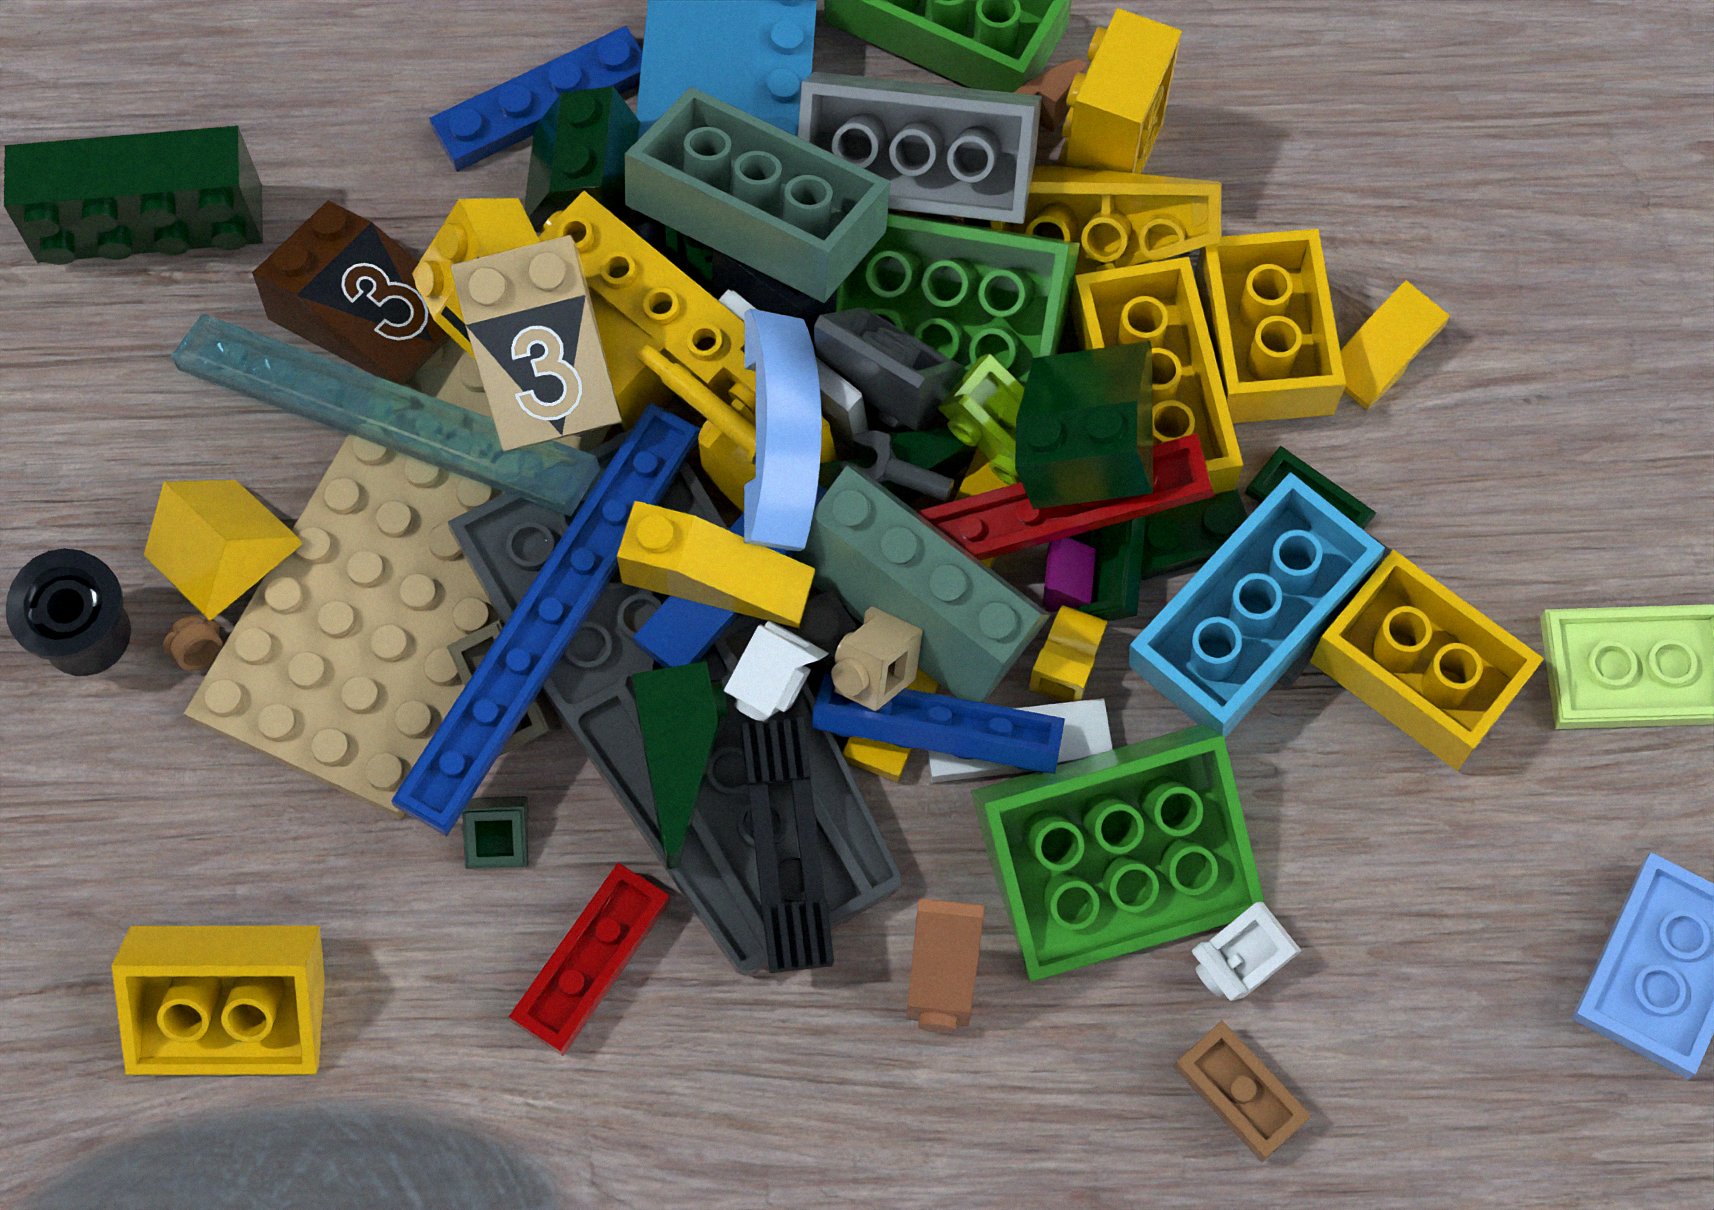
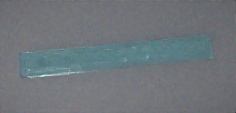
[171,313,600,516]

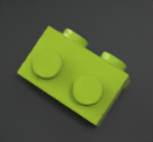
[938,354,1025,486]

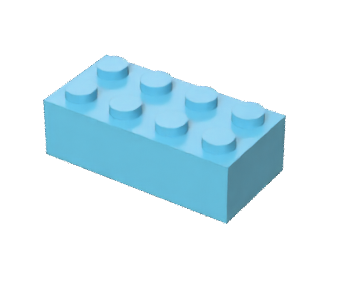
[1129,472,1385,739]

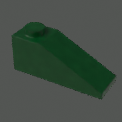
[632,661,728,870]

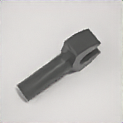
[841,430,954,502]

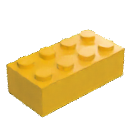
[1070,257,1243,495]

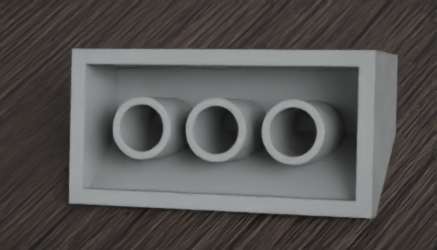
[798,72,1042,224]

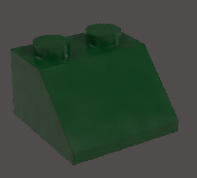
[524,86,640,231]

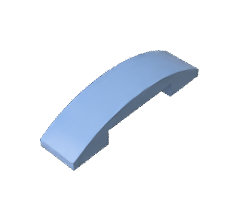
[744,308,822,552]

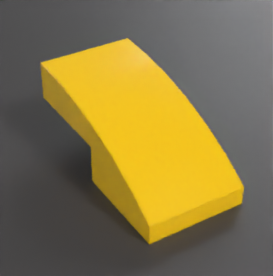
[1340,280,1450,410]

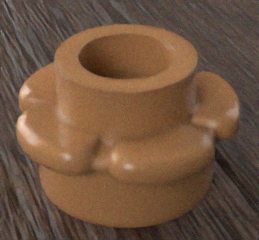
[163,616,223,671]

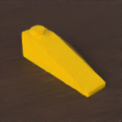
[991,166,1222,284]

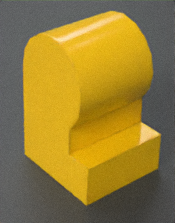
[1029,605,1108,703]

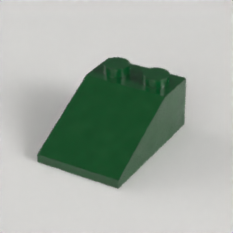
[1015,341,1153,510]

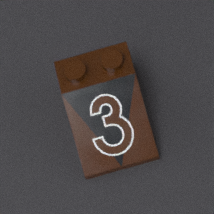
[252,200,450,389]

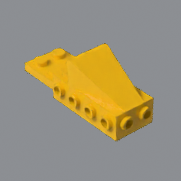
[538,191,838,463]

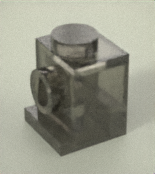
[779,589,857,692]

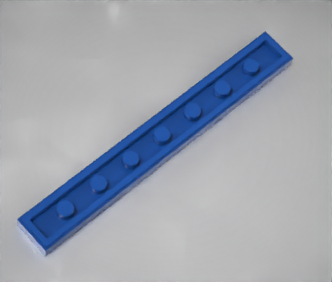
[391,402,701,837]

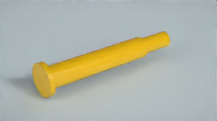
[637,343,756,465]

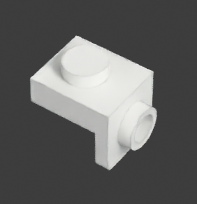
[1192,901,1301,1001]

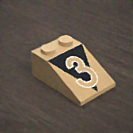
[450,235,622,452]

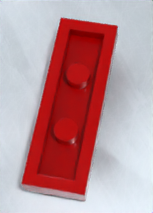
[509,862,671,1056]

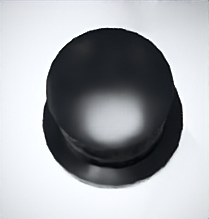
[6,548,131,676]

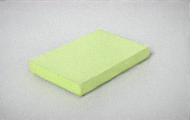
[1540,604,1714,729]

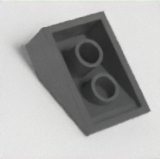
[814,307,962,432]

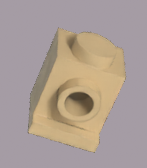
[831,606,923,711]

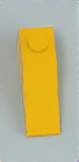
[617,501,815,628]

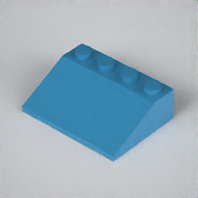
[636,0,817,140]

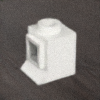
[724,620,829,723]

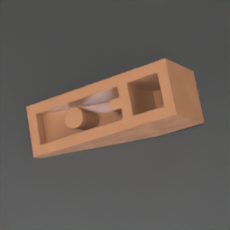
[906,898,985,1033]

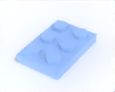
[1571,852,1714,1079]

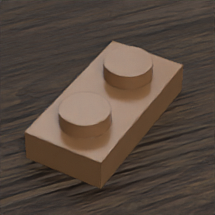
[1173,1020,1312,1163]

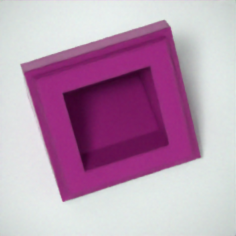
[1042,537,1096,612]

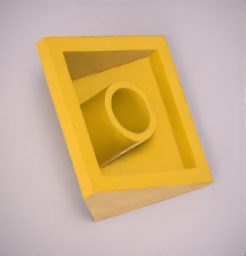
[143,480,303,621]

